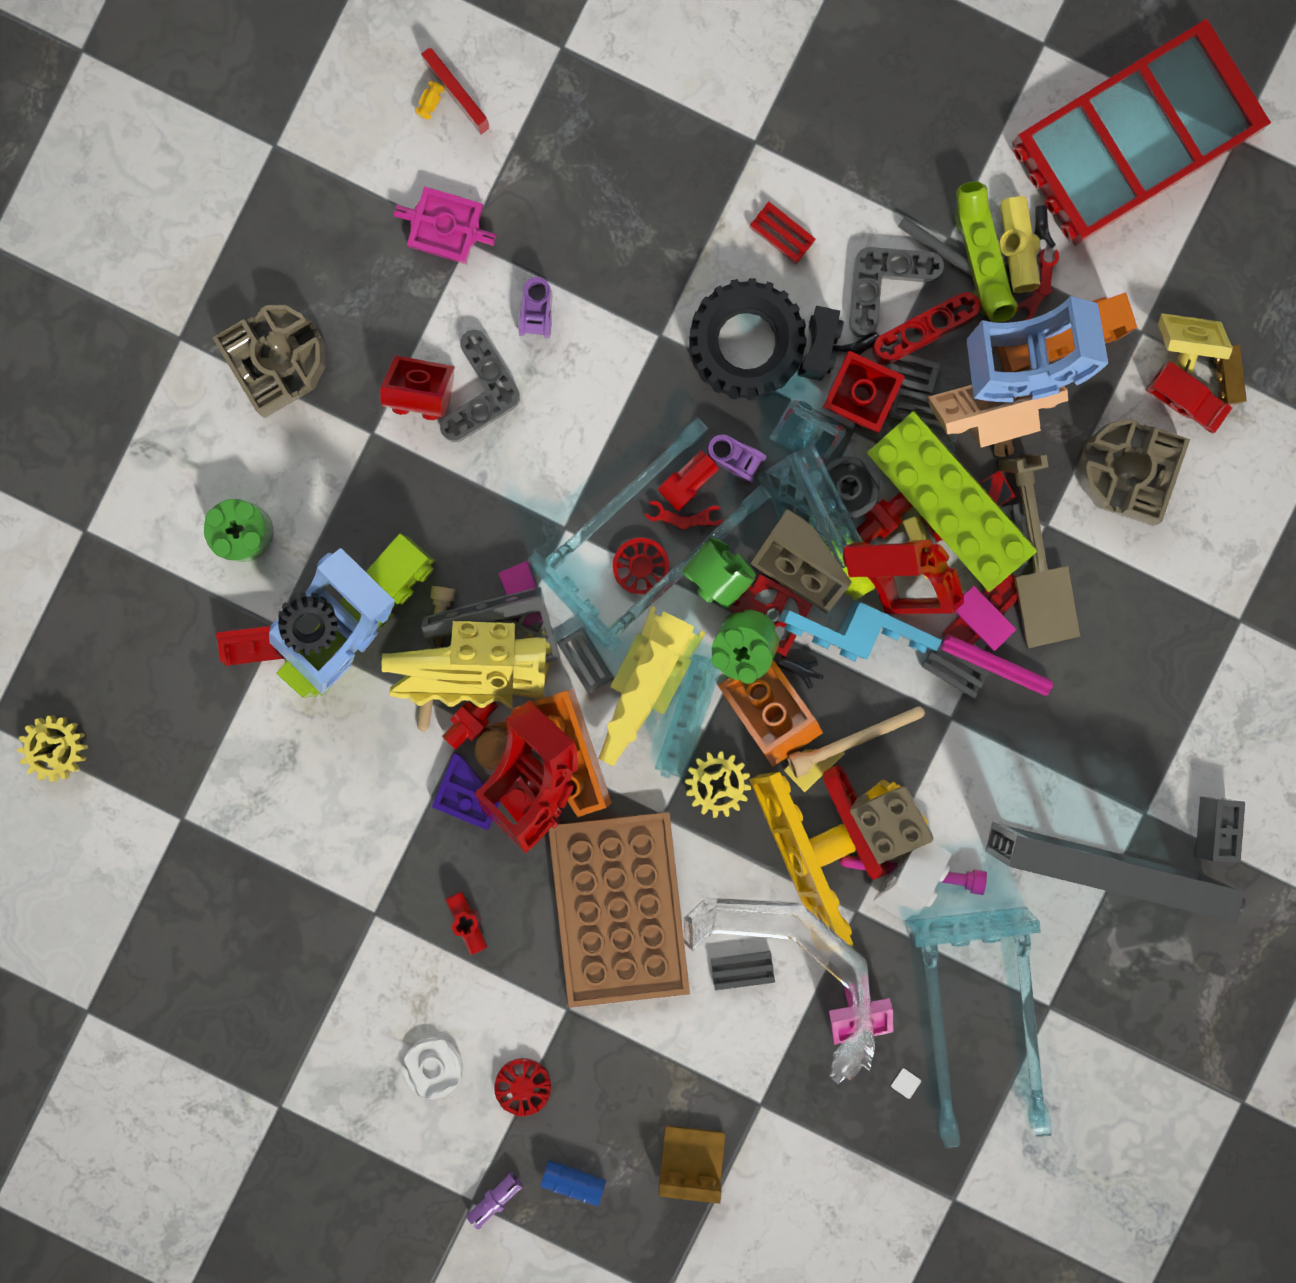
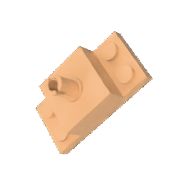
[928,368,1068,457]

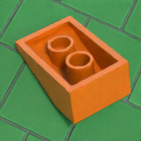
[717,660,823,767]

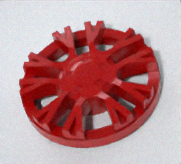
[613,538,669,595]
[494,1058,551,1117]

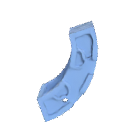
[966,296,1108,402]
[269,548,395,694]

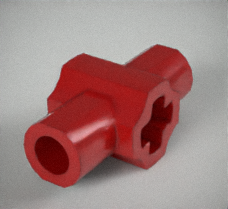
[853,492,913,544]
[441,701,498,750]
[445,891,488,955]

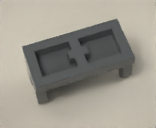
[1195,796,1245,863]

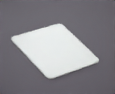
[891,1068,921,1099]

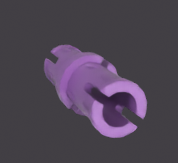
[466,1172,524,1229]

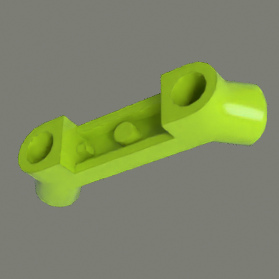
[954,181,1018,323]

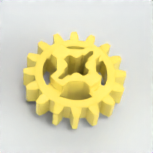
[17,715,88,782]
[685,751,751,818]

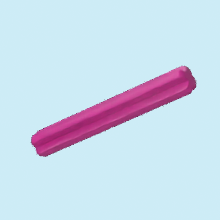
[940,634,1053,696]

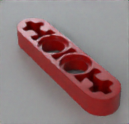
[872,292,980,364]
[823,765,890,880]

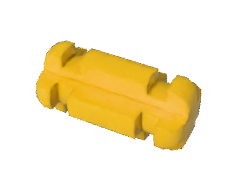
[415,81,445,120]

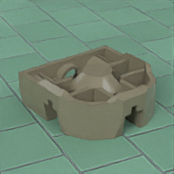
[212,305,326,418]
[1077,419,1190,526]

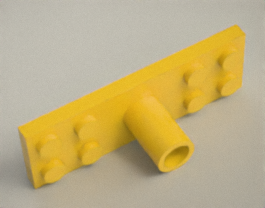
[749,772,856,949]

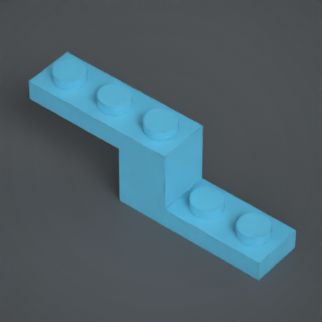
[778,601,942,662]

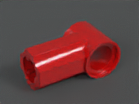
[657,450,719,512]

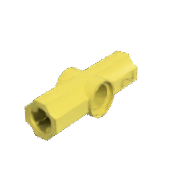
[999,196,1040,294]

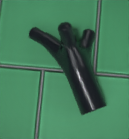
[1034,205,1056,248]
[832,332,879,355]
[778,656,824,689]

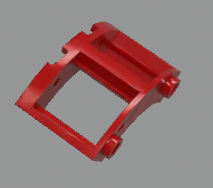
[843,540,965,614]
[474,700,578,853]

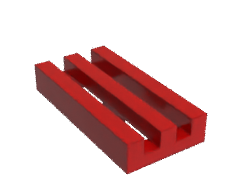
[749,201,816,265]

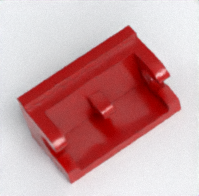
[216,626,286,666]

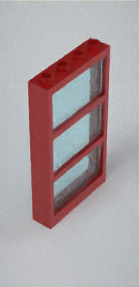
[1012,18,1271,246]

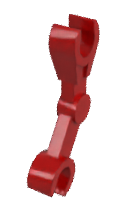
[1016,248,1059,321]
[644,501,723,530]

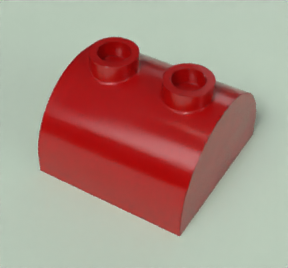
[822,351,905,433]
[380,355,455,420]

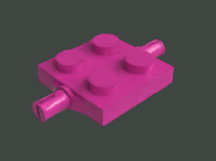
[394,186,497,265]

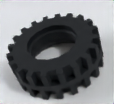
[689,278,807,401]

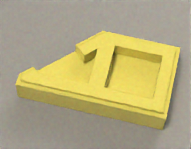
[783,749,845,792]

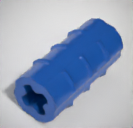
[540,1160,606,1207]

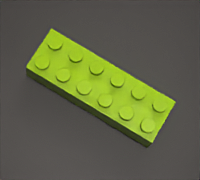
[867,411,1038,592]
[276,533,435,698]

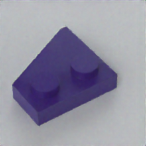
[432,752,500,830]

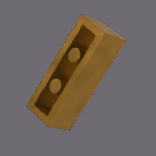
[1213,344,1247,405]

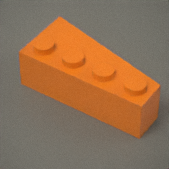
[996,292,1138,372]
[510,688,612,817]

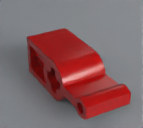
[1145,361,1232,434]

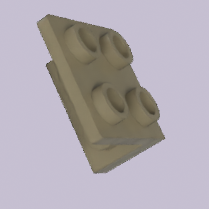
[850,785,934,864]

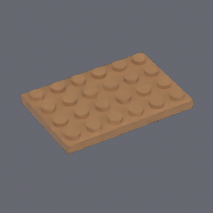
[549,811,690,1008]

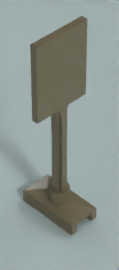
[997,453,1080,648]

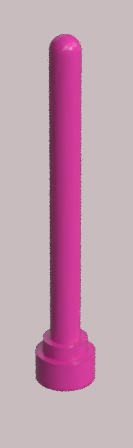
[839,855,987,895]

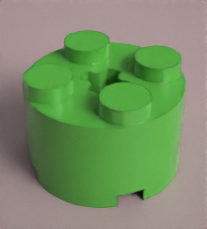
[204,499,273,562]
[682,537,756,609]
[711,610,779,684]

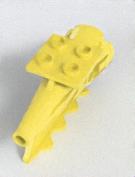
[598,605,706,766]
[382,621,546,709]

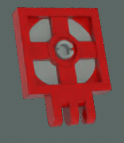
[720,574,813,657]

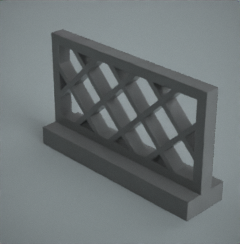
[421,586,560,663]

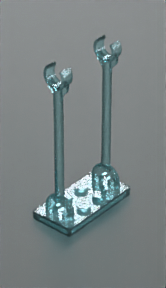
[527,418,771,653]
[905,907,1052,1148]

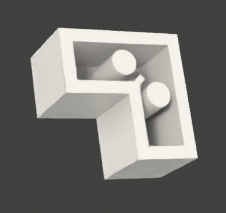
[873,842,952,921]

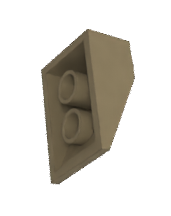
[751,509,852,614]

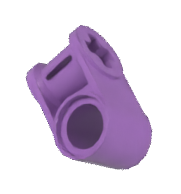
[519,277,553,339]
[706,434,767,484]

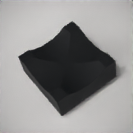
[798,305,844,381]

